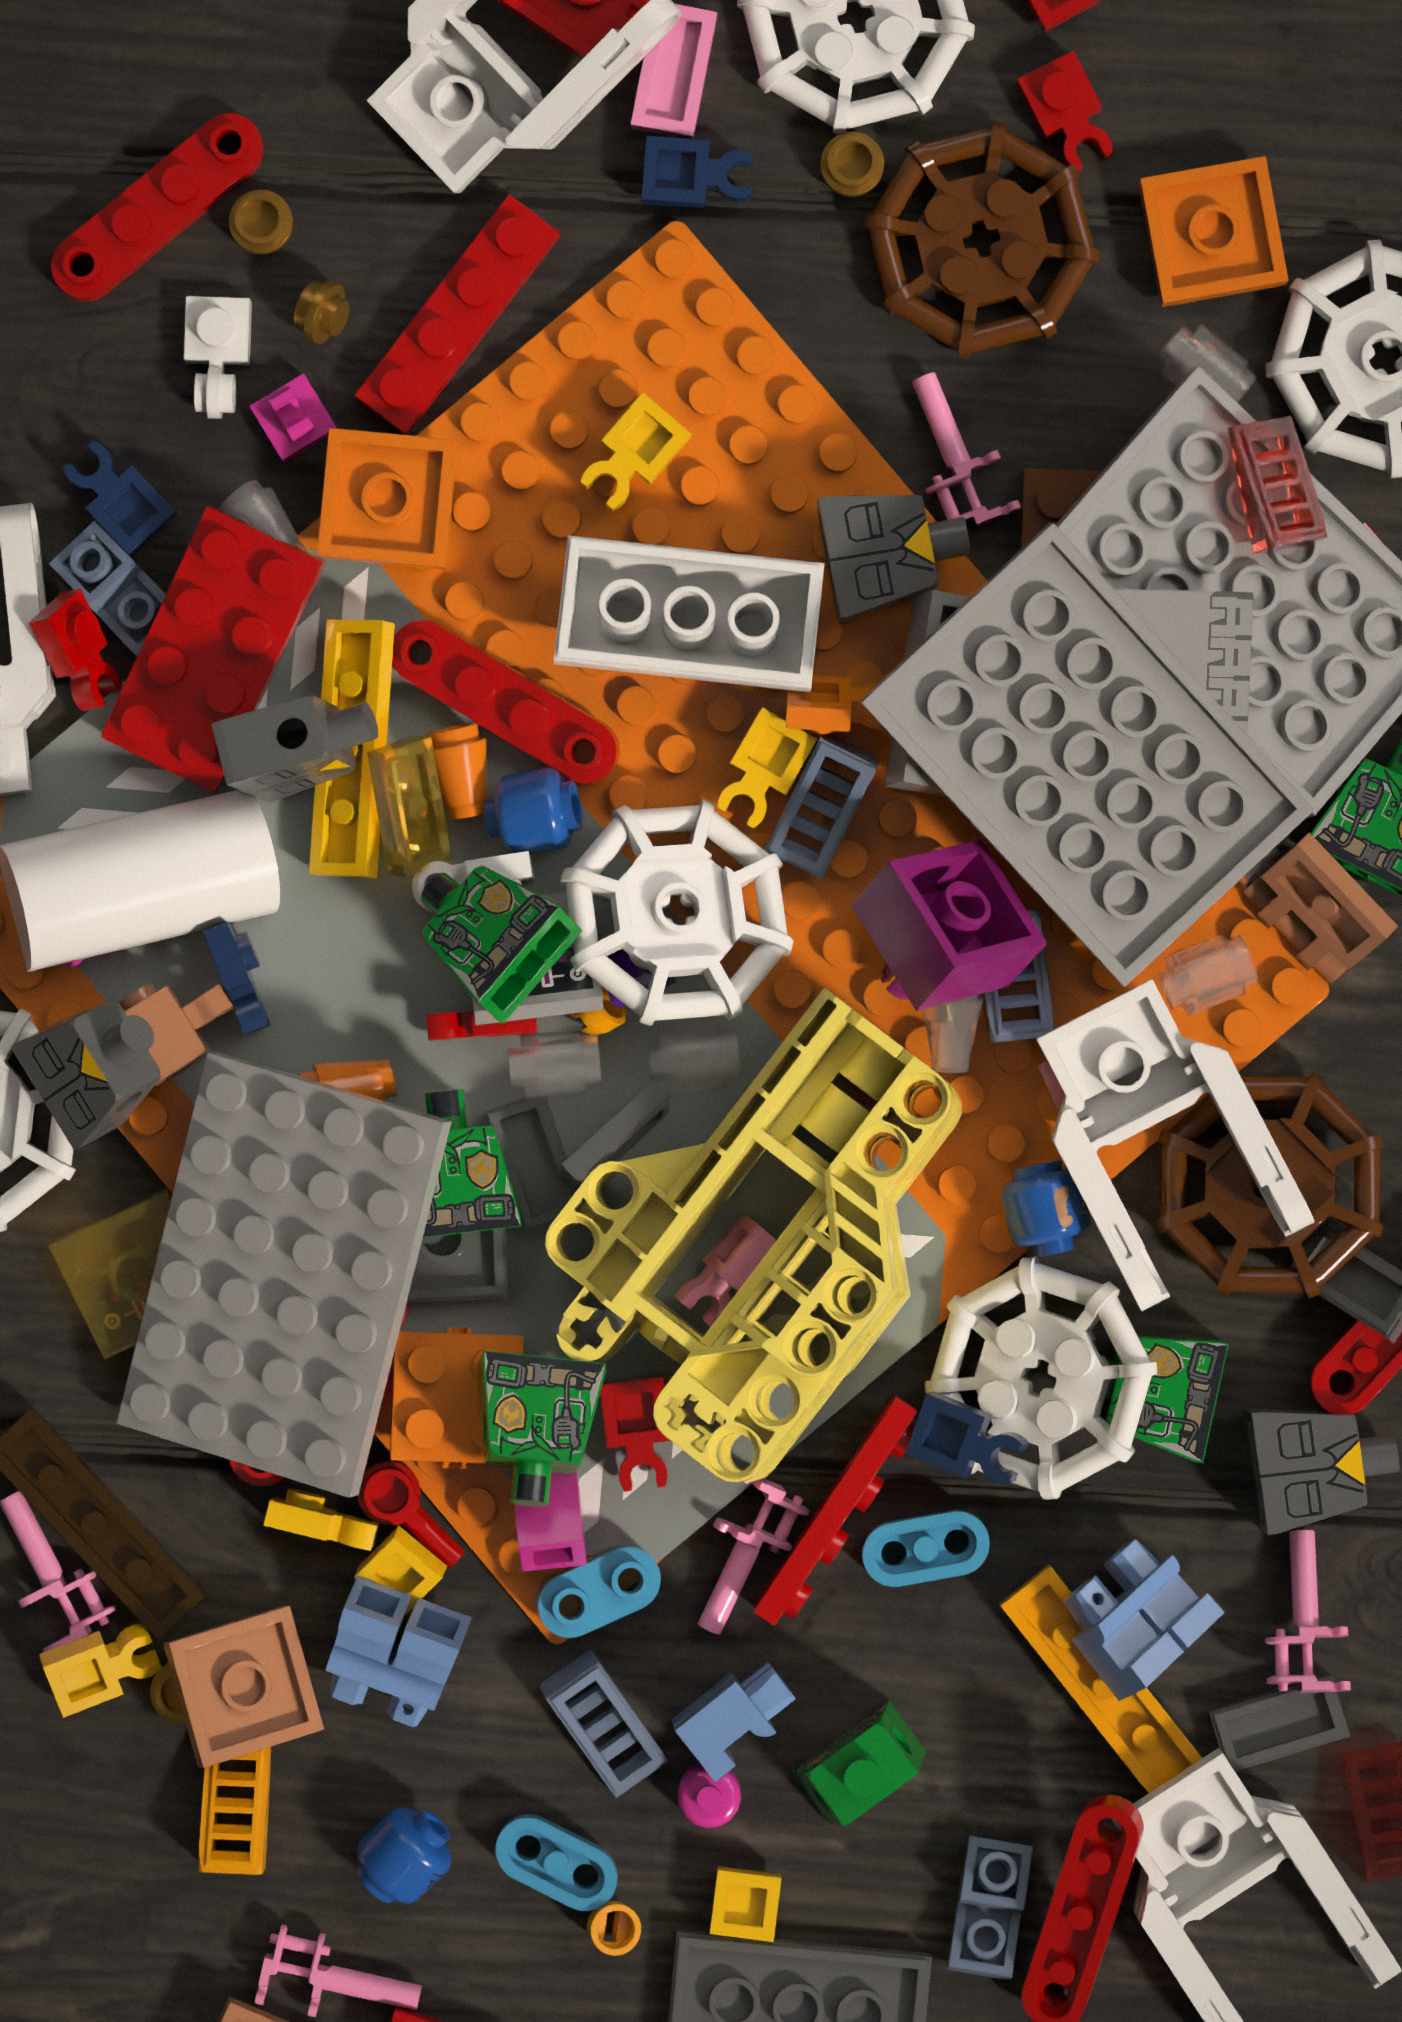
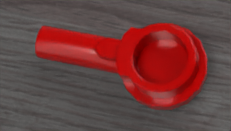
[357,1460,465,1569]

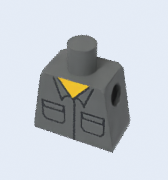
[816,495,971,625]
[211,695,378,803]
[11,1000,161,1151]
[1245,1408,1400,1535]

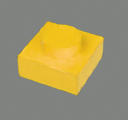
[354,1526,447,1615]
[710,1866,782,1942]

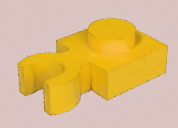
[581,392,692,512]
[718,707,818,829]
[264,1488,379,1551]
[39,1623,162,1718]

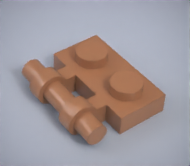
[1242,833,1398,984]

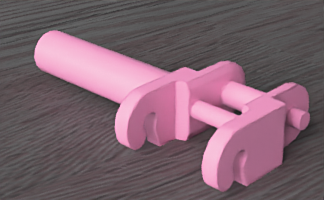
[912,372,1022,528]
[698,1469,810,1635]
[0,1491,116,1652]
[1265,1530,1351,1693]
[255,1924,422,2017]

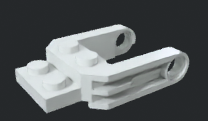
[367,0,682,193]
[0,503,56,796]
[1036,979,1315,1311]
[1112,1748,1402,2022]

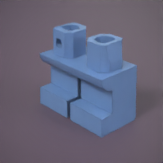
[1063,1539,1225,1701]
[325,1576,472,1727]
[672,1661,796,1782]

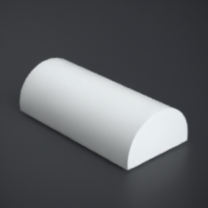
[554,535,825,692]
[0,790,280,972]

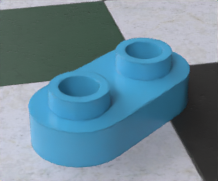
[862,1509,990,1587]
[536,1545,661,1638]
[496,1814,618,1911]

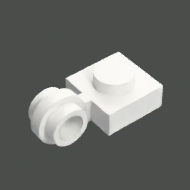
[184,296,252,419]
[412,851,535,913]

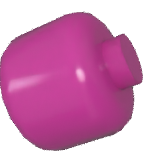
[677,1762,741,1828]

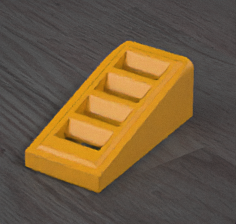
[198,1747,271,1875]

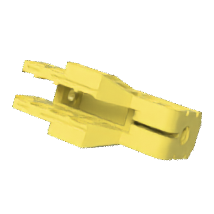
[545,988,962,1482]

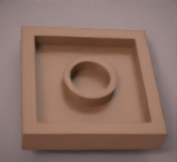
[163,1606,324,1768]

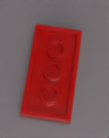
[100,505,326,793]

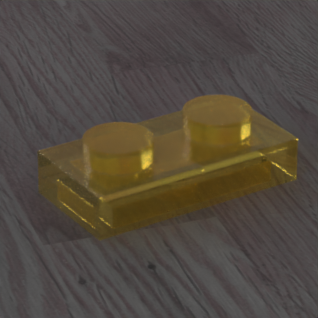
[367,735,452,878]

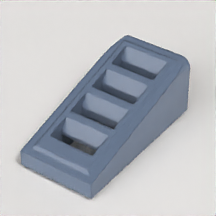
[764,733,879,879]
[983,910,1054,1044]
[540,1650,668,1798]

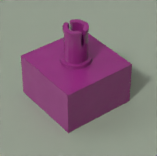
[851,839,1047,1011]

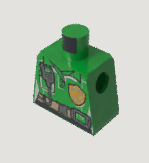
[1304,737,1402,897]
[421,866,583,1025]
[423,1089,522,1238]
[1101,1336,1229,1463]
[477,1350,607,1507]
[791,1700,927,1827]

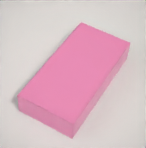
[631,4,717,139]

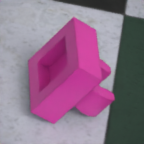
[250,373,337,464]

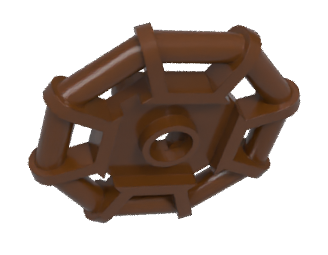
[862,121,1100,359]
[1155,1072,1386,1299]

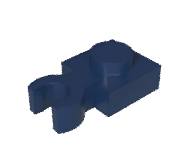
[642,136,754,208]
[63,440,178,558]
[203,922,271,1035]
[906,1391,1029,1484]

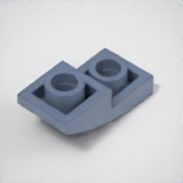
[49,520,166,656]
[946,1836,1033,1980]

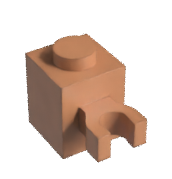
[119,983,234,1087]

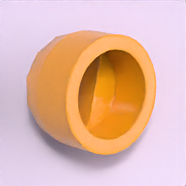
[571,986,627,1036]
[587,1901,641,1956]

